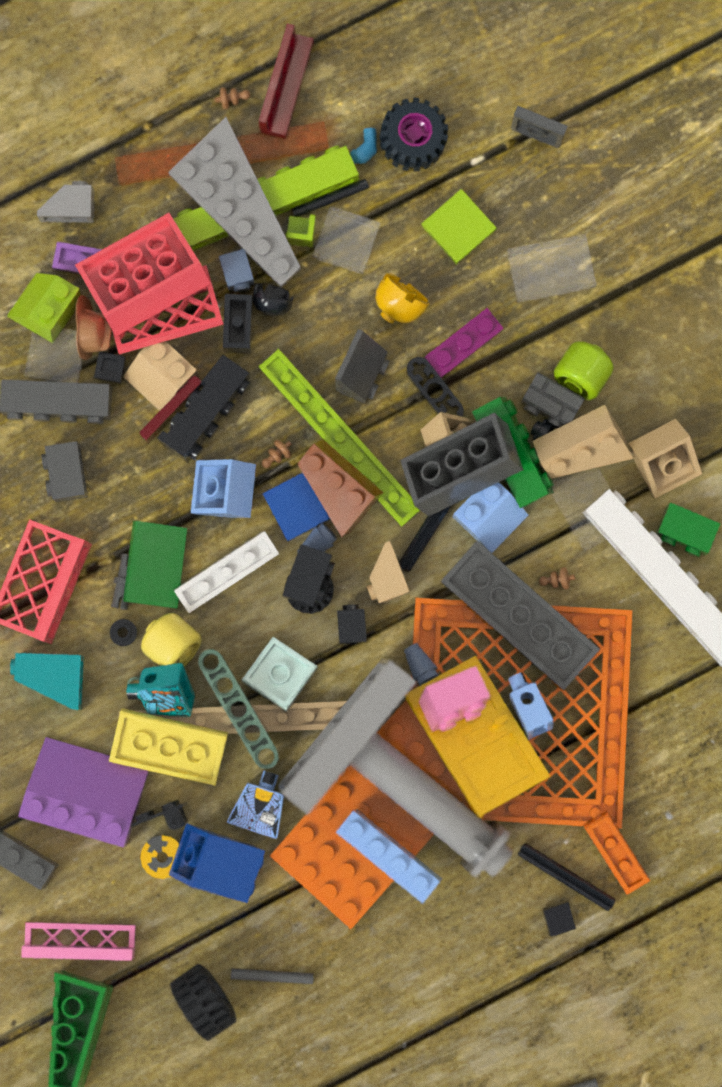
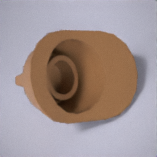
[76,295,112,360]

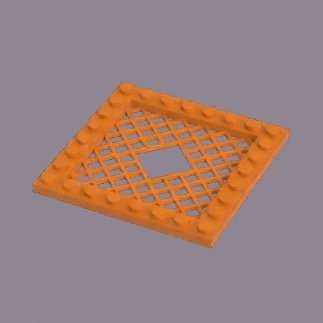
[410,598,632,829]

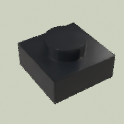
[94,352,126,384]

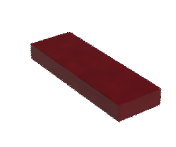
[140,375,203,444]

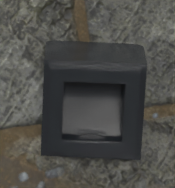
[542,902,576,937]

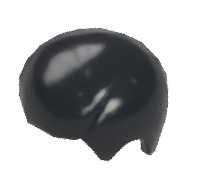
[253,283,294,317]

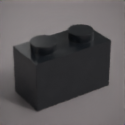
[223,294,253,354]
[282,544,335,608]

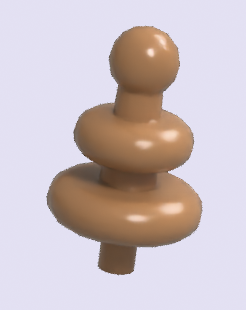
[214,87,250,110]
[261,440,292,468]
[539,567,575,590]

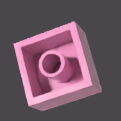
[419,666,490,732]

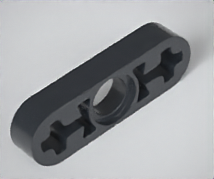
[406,357,464,417]

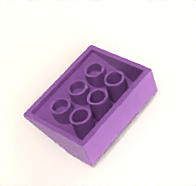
[18,737,149,847]

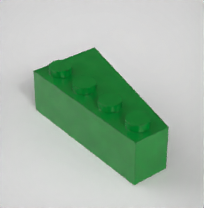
[48,970,114,1087]

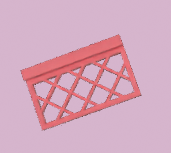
[113,265,223,354]
[0,519,92,644]

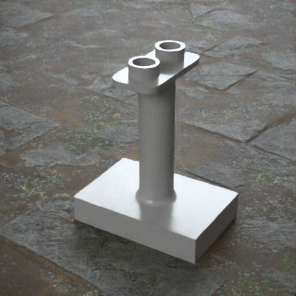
[278,658,513,877]

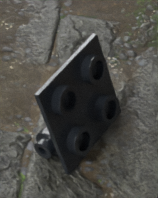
[131,800,187,830]

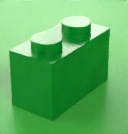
[656,502,721,557]

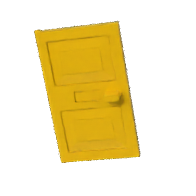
[404,655,550,819]

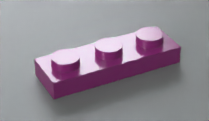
[424,308,504,379]

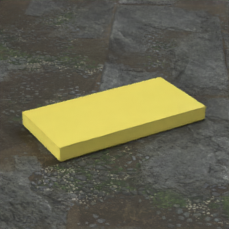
[109,708,228,786]

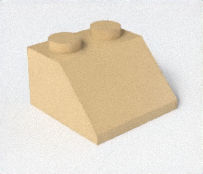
[123,333,199,411]
[628,419,702,499]

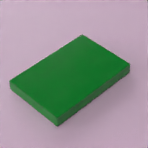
[123,521,187,609]

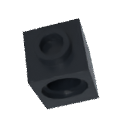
[337,604,367,645]

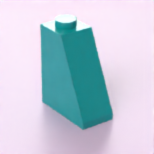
[10,653,84,710]

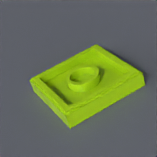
[421,189,497,265]

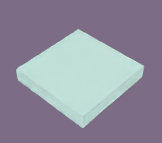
[242,637,318,712]

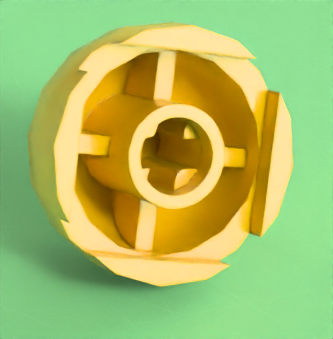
[375,273,430,324]

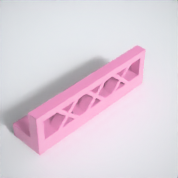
[22,922,136,961]

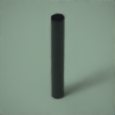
[291,179,369,217]

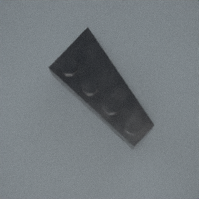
[157,355,251,463]

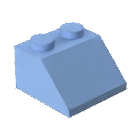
[191,459,256,518]
[452,482,528,553]

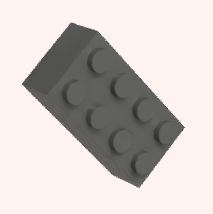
[400,413,523,516]

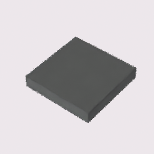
[511,106,568,148]

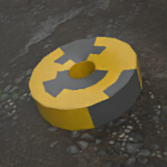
[140,835,179,879]

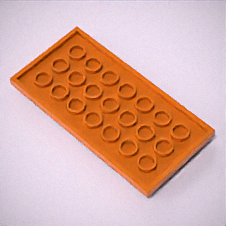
[270,700,466,929]

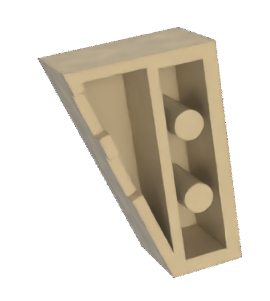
[533,405,634,479]

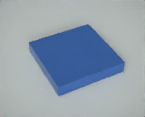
[263,473,331,542]

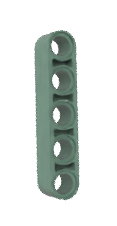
[198,649,279,769]

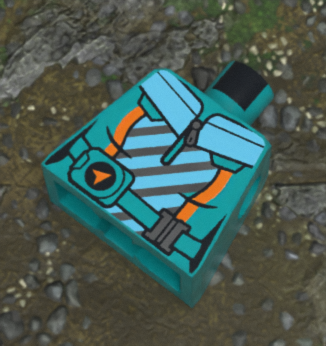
[126,663,195,717]

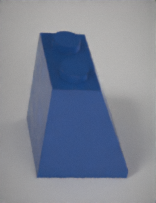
[169,823,265,903]

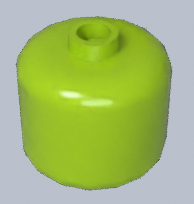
[554,341,614,400]

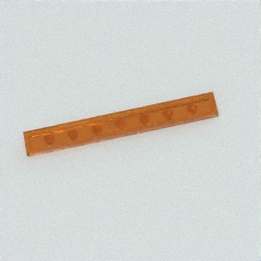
[115,121,329,186]

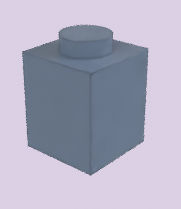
[219,249,255,293]

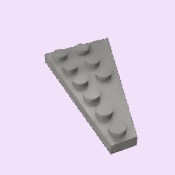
[168,117,301,288]

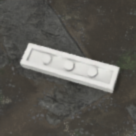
[174,531,279,613]

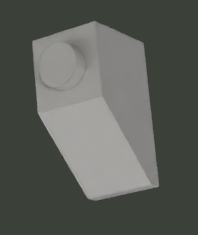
[37,181,95,223]

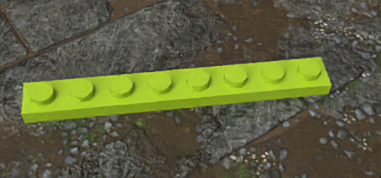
[258,349,421,527]

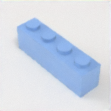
[336,809,442,903]

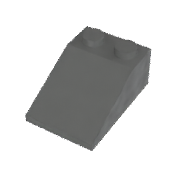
[335,329,390,404]

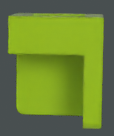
[286,214,316,247]

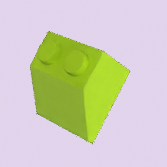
[7,273,81,343]

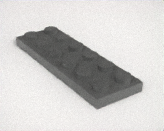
[441,541,600,690]

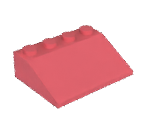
[75,213,211,336]

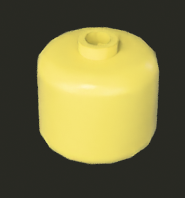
[141,613,202,667]

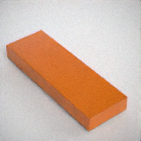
[584,811,650,895]

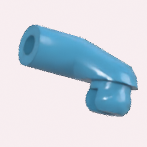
[350,128,377,164]

